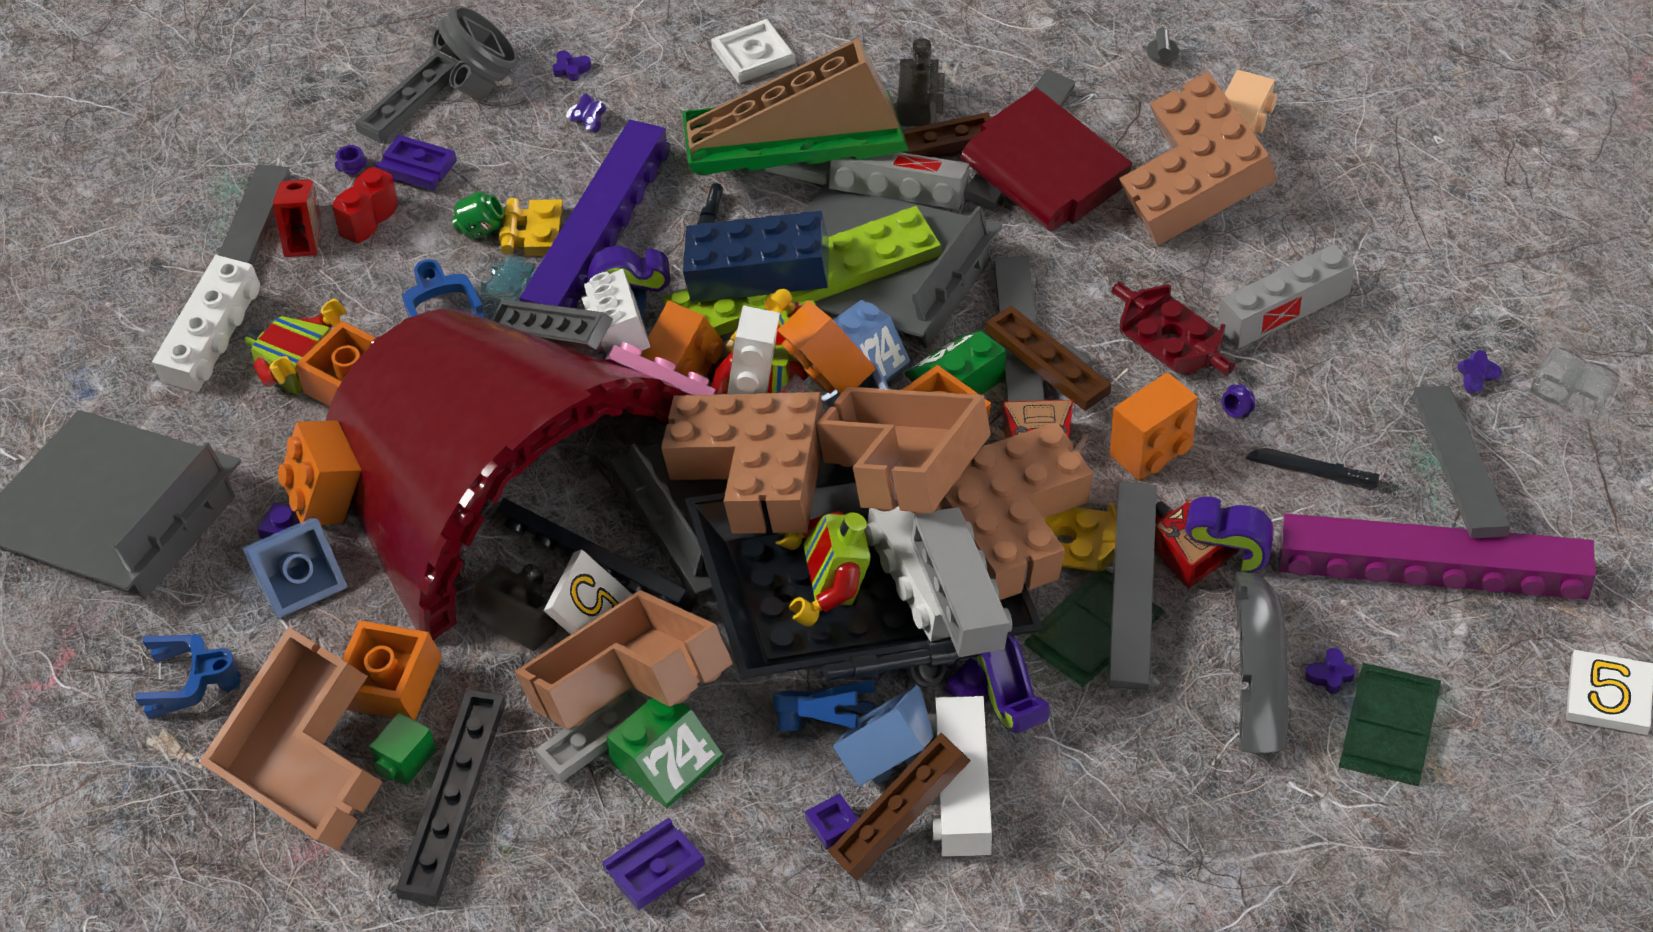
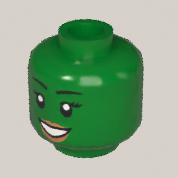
[452,191,504,240]

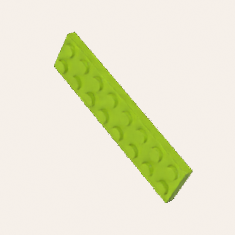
[662,206,942,336]

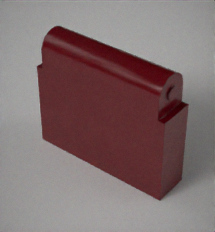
[961,87,1132,231]

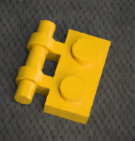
[498,198,564,256]

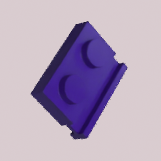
[375,135,457,191]
[602,817,705,911]

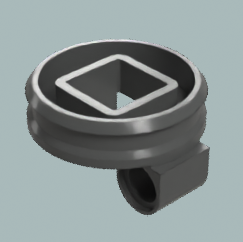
[432,6,517,100]

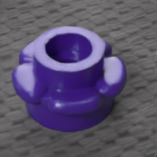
[335,145,367,175]
[1221,384,1255,418]

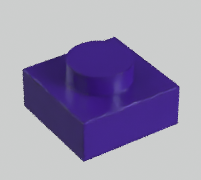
[258,502,300,539]
[946,658,989,704]
[805,793,858,850]

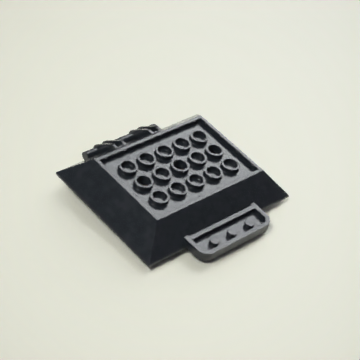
[685,453,1044,681]

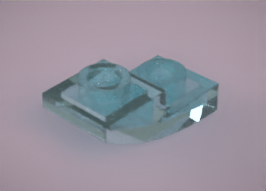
[480,255,535,300]

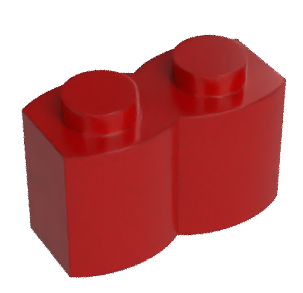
[332,167,398,244]

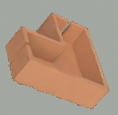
[1119,71,1277,246]
[816,387,991,515]
[661,392,824,534]
[934,422,1094,600]
[514,590,733,730]
[199,627,382,851]

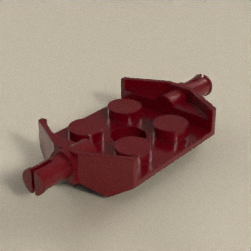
[1111,281,1235,376]

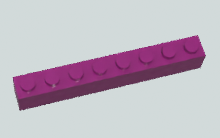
[1279,513,1596,600]

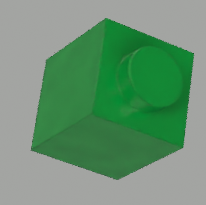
[369,713,436,785]

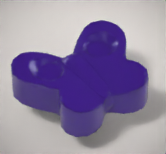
[553,50,591,81]
[567,94,606,133]
[1457,350,1502,394]
[1305,648,1355,694]

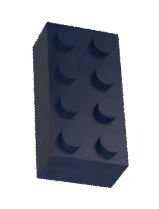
[683,211,829,303]

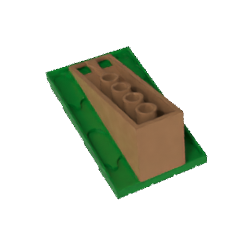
[682,37,908,175]

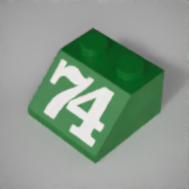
[905,331,1006,395]
[607,698,723,808]

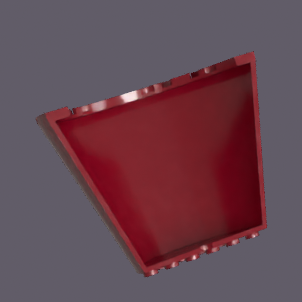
[326,309,687,641]

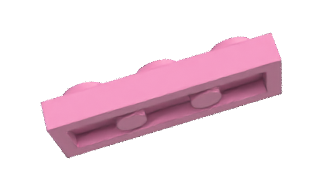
[605,342,716,395]

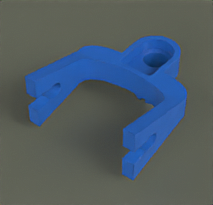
[403,259,484,318]
[135,634,241,719]
[773,679,875,731]

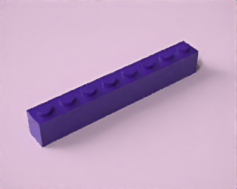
[519,119,670,308]

